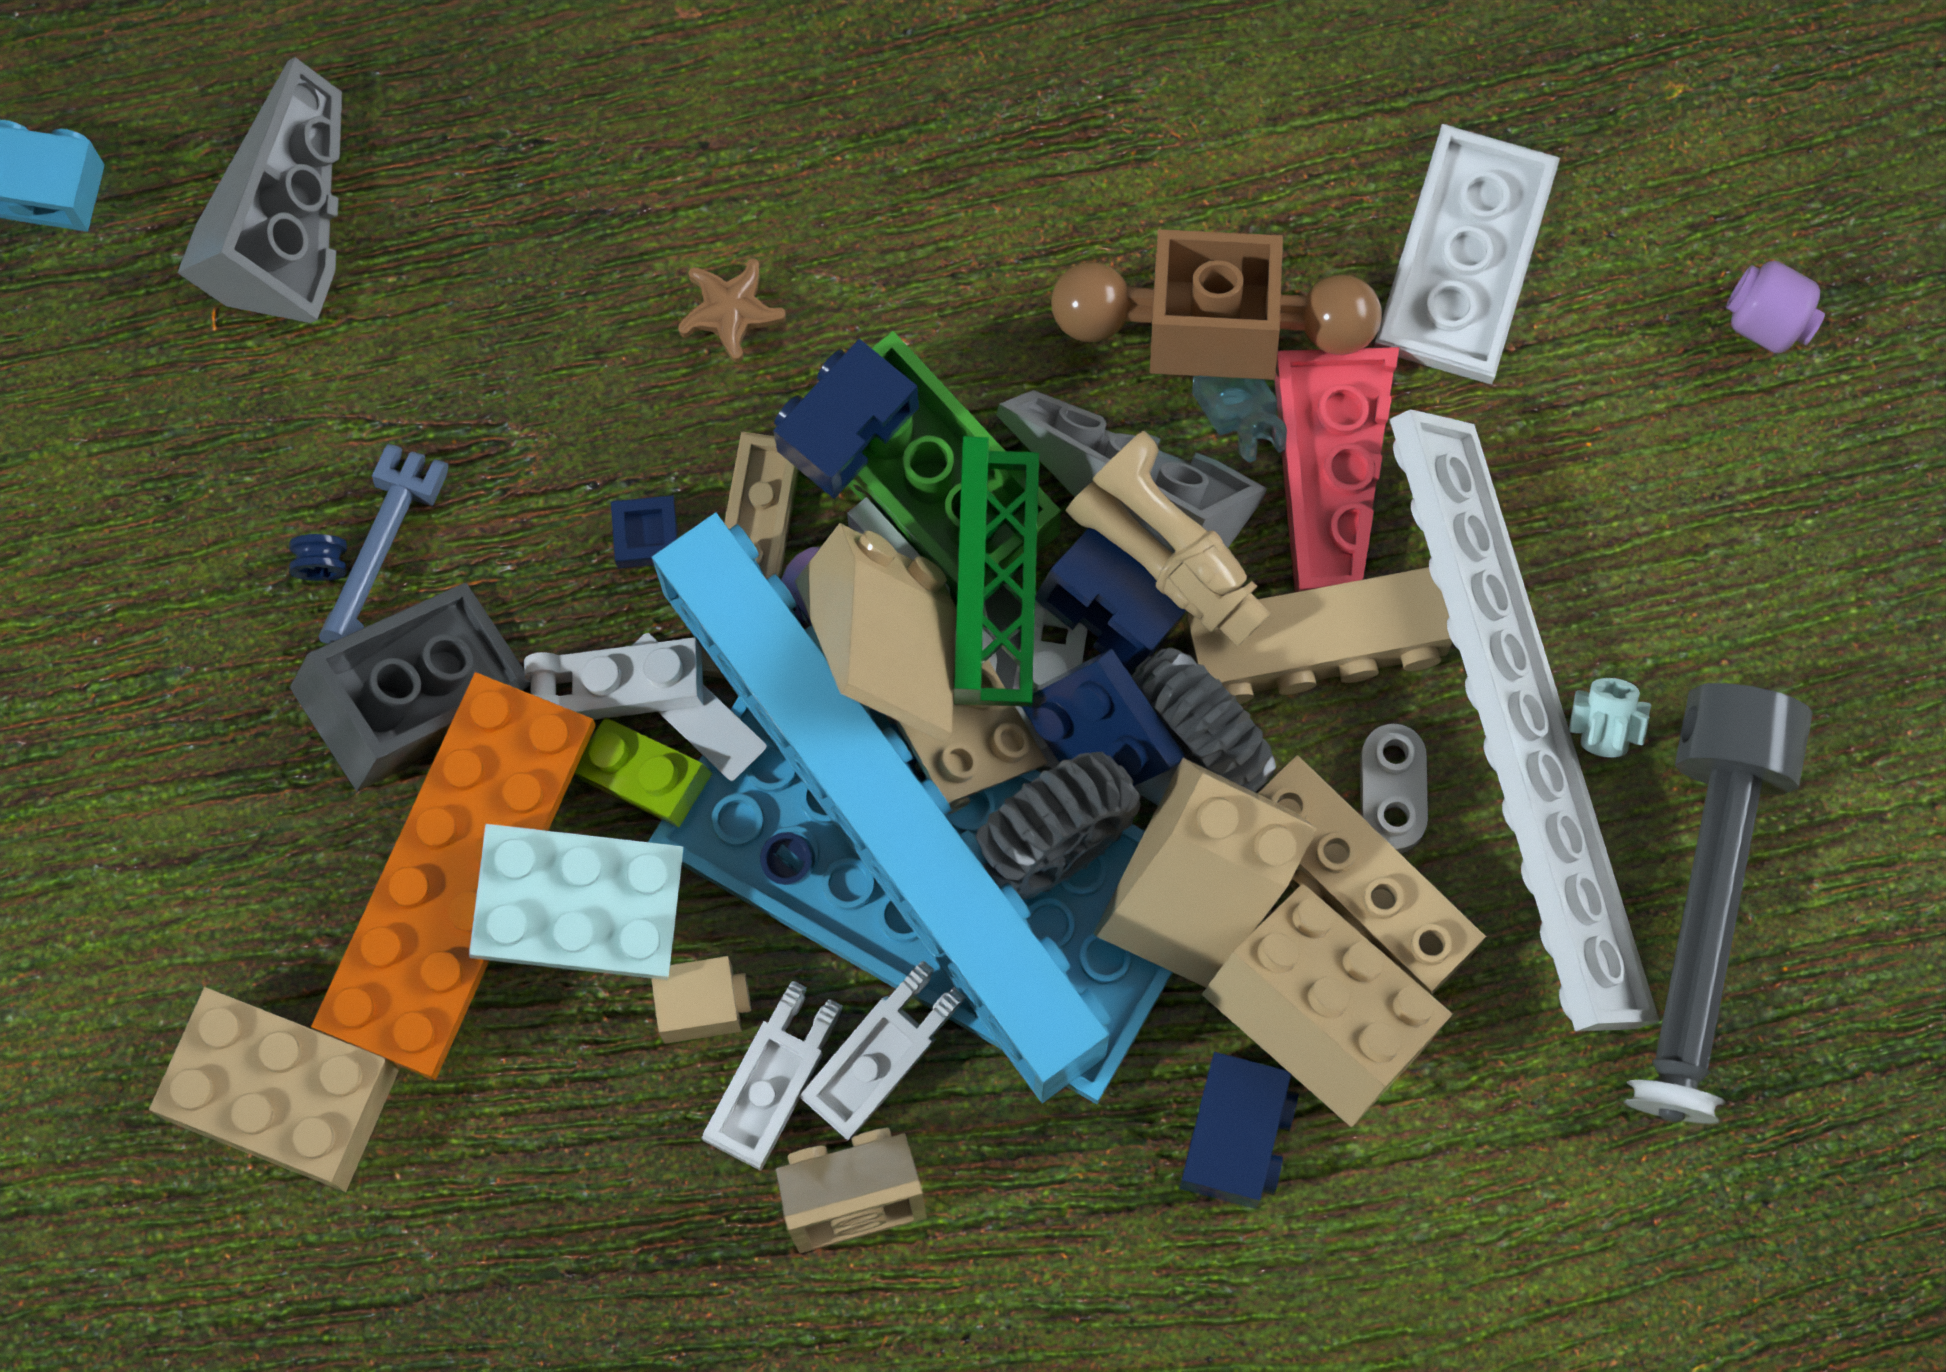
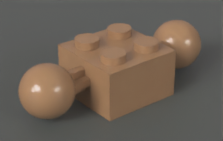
[1051,229,1382,380]

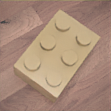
[1202,884,1453,1128]
[149,987,399,1192]

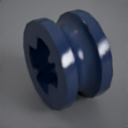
[289,534,347,581]

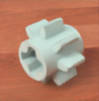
[1569,678,1651,757]

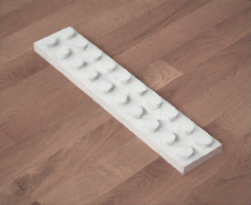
[1389,409,1659,1031]

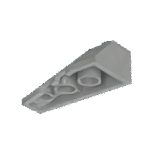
[178,57,342,323]
[996,390,1267,553]

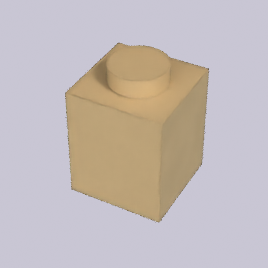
[651,956,751,1044]

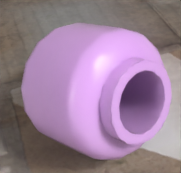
[1726,261,1825,353]

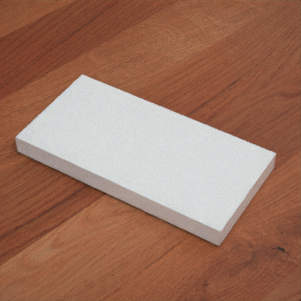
[1374,124,1560,385]

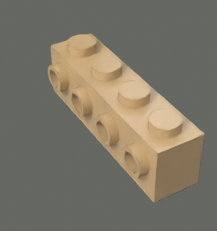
[1258,755,1486,995]

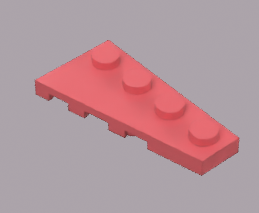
[1275,347,1399,592]

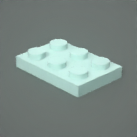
[469,824,684,980]

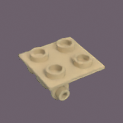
[887,659,1048,814]

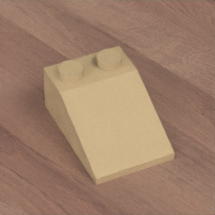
[795,523,957,742]
[1093,758,1317,988]
[776,1128,927,1253]

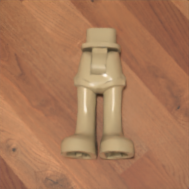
[1066,431,1271,646]

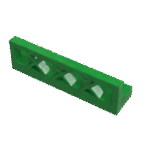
[954,436,1039,707]

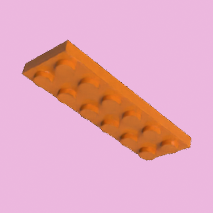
[311,672,596,1081]

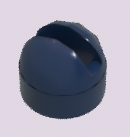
[760,832,815,885]

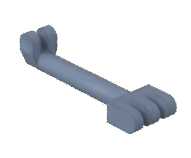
[319,443,448,644]

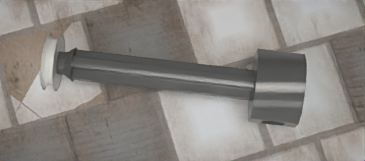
[1623,683,1813,1124]

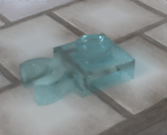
[1192,376,1287,462]

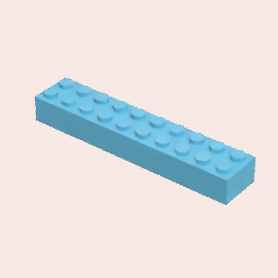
[652,513,1111,1103]

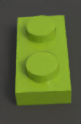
[574,717,713,828]

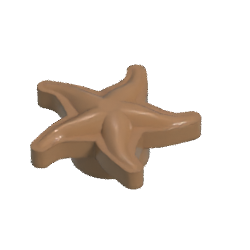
[678,258,786,363]

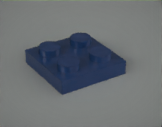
[1021,648,1185,787]

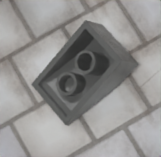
[290,582,531,792]

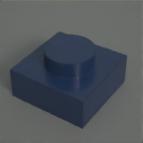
[611,495,678,569]

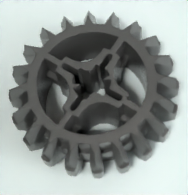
[1131,647,1276,793]
[975,751,1141,899]

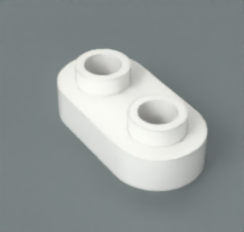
[1360,724,1428,854]

